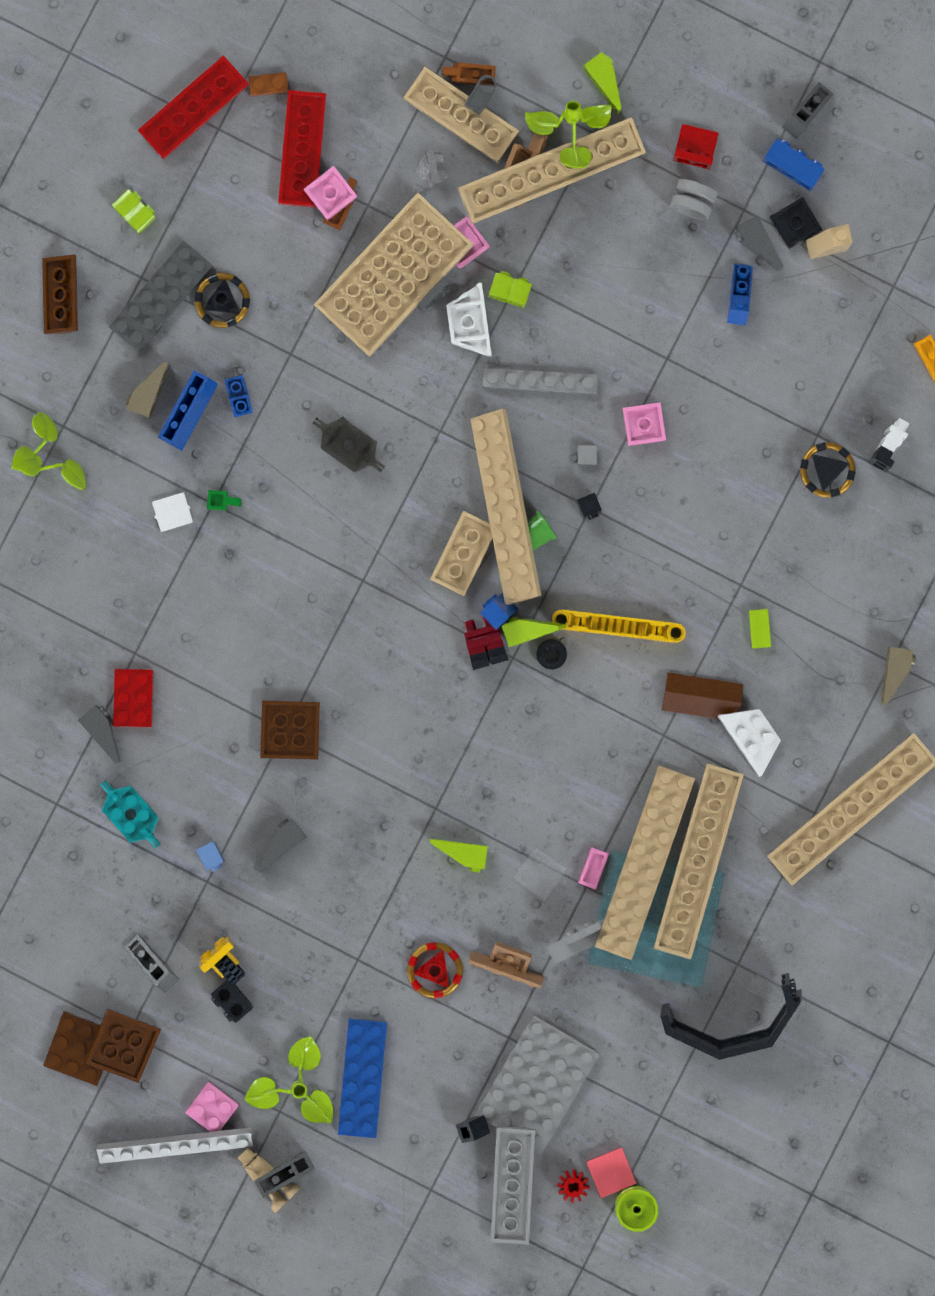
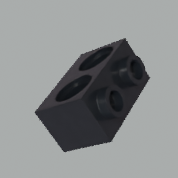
[211,980,254,1023]

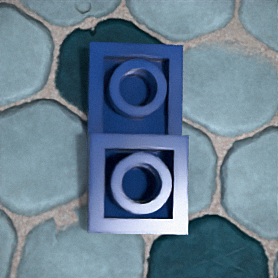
[224,374,253,418]

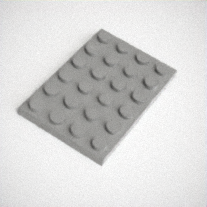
[475,1014,600,1154]

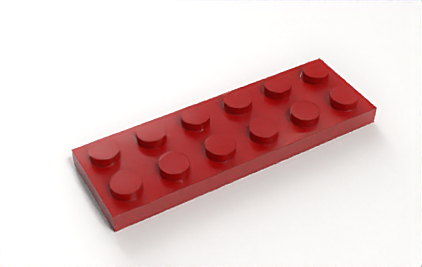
[138,55,249,160]
[278,90,326,208]

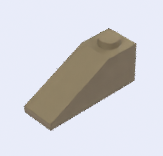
[125,361,170,419]
[880,647,916,705]

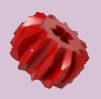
[557,1169,590,1203]

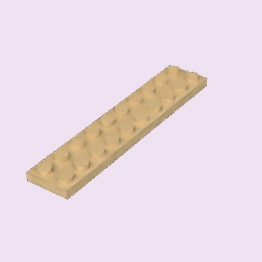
[457,117,646,224]
[470,409,541,605]
[767,733,935,886]
[653,763,744,960]
[595,766,695,960]

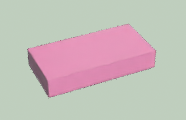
[578,847,609,890]

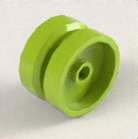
[615,1185,658,1232]

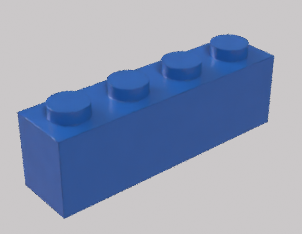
[158,370,218,451]

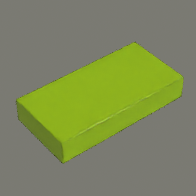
[748,609,771,649]

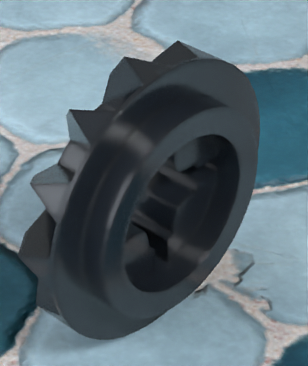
[536,639,567,670]

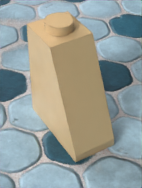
[806,224,853,259]

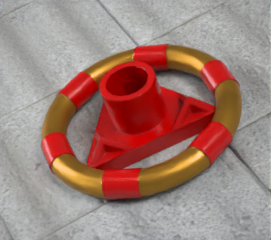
[407,942,463,999]

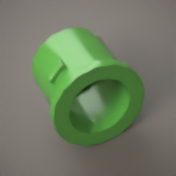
[527,510,558,551]

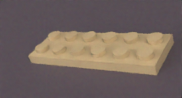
[403,67,519,163]

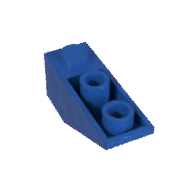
[727,264,753,325]

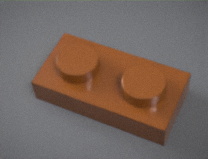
[248,72,288,97]

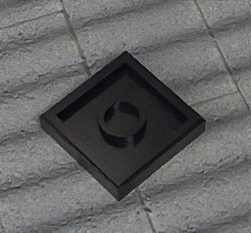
[770,197,822,249]

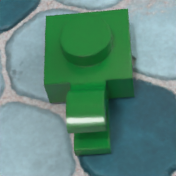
[207,490,242,511]

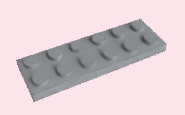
[490,1126,536,1245]

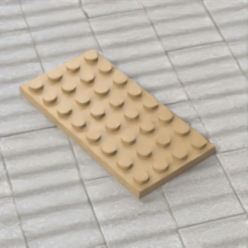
[314,193,474,357]

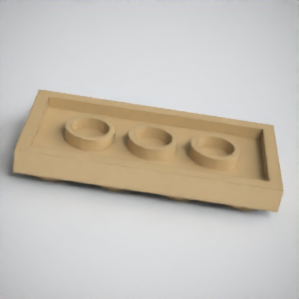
[430,511,493,596]

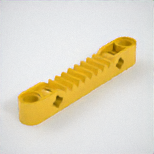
[551,610,686,643]

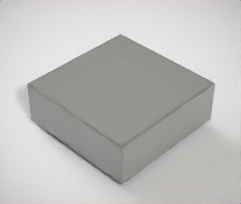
[577,445,597,465]

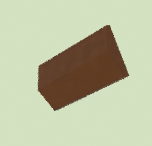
[42,254,78,334]
[662,672,743,719]

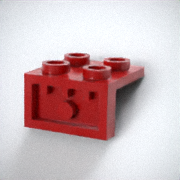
[673,124,719,170]

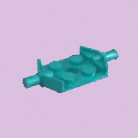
[100,780,161,849]

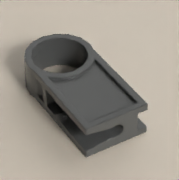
[464,75,497,115]

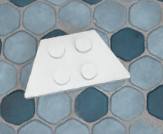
[446,283,492,357]
[717,709,781,777]

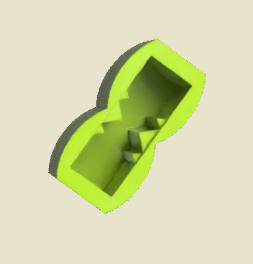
[112,189,156,234]
[488,271,532,308]

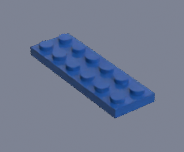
[338,1018,387,1138]

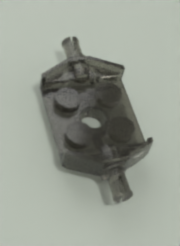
[313,417,385,473]

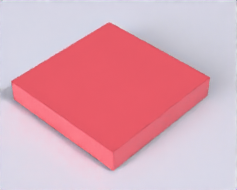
[586,1147,637,1198]

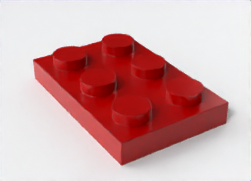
[113,669,154,727]

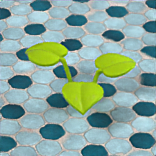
[525,101,612,169]
[11,412,86,490]
[244,1036,333,1123]

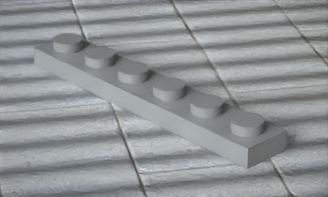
[482,368,598,395]

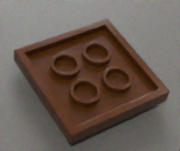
[260,701,320,760]
[85,1008,161,1083]
[43,1011,104,1086]

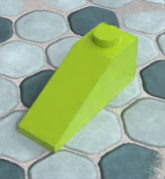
[583,52,622,115]
[502,616,566,647]
[430,839,488,872]

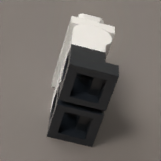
[869,418,909,472]

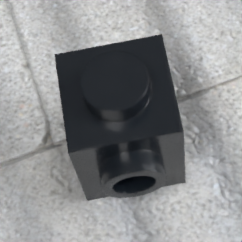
[576,492,602,520]
[456,1115,490,1143]

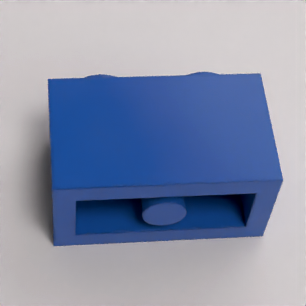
[480,593,518,629]

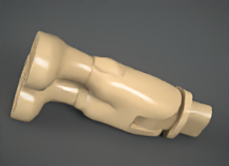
[238,1147,301,1213]

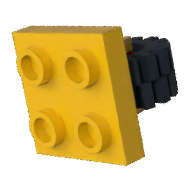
[200,936,246,985]

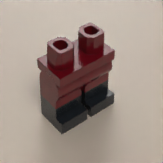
[464,617,509,670]

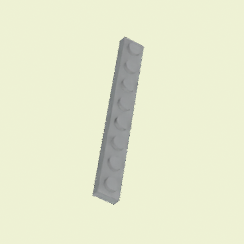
[97,1128,253,1164]

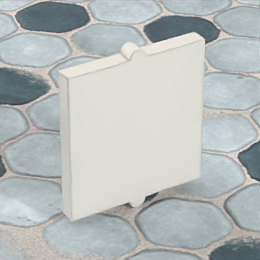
[152,492,193,532]

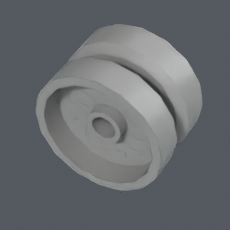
[670,179,718,220]

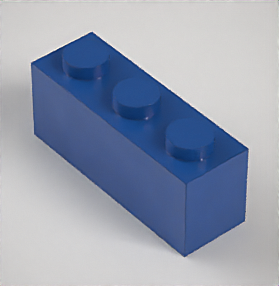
[762,139,825,192]

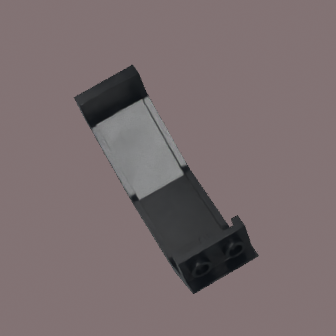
[660,973,802,1060]

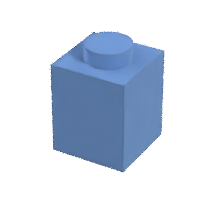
[196,841,225,872]

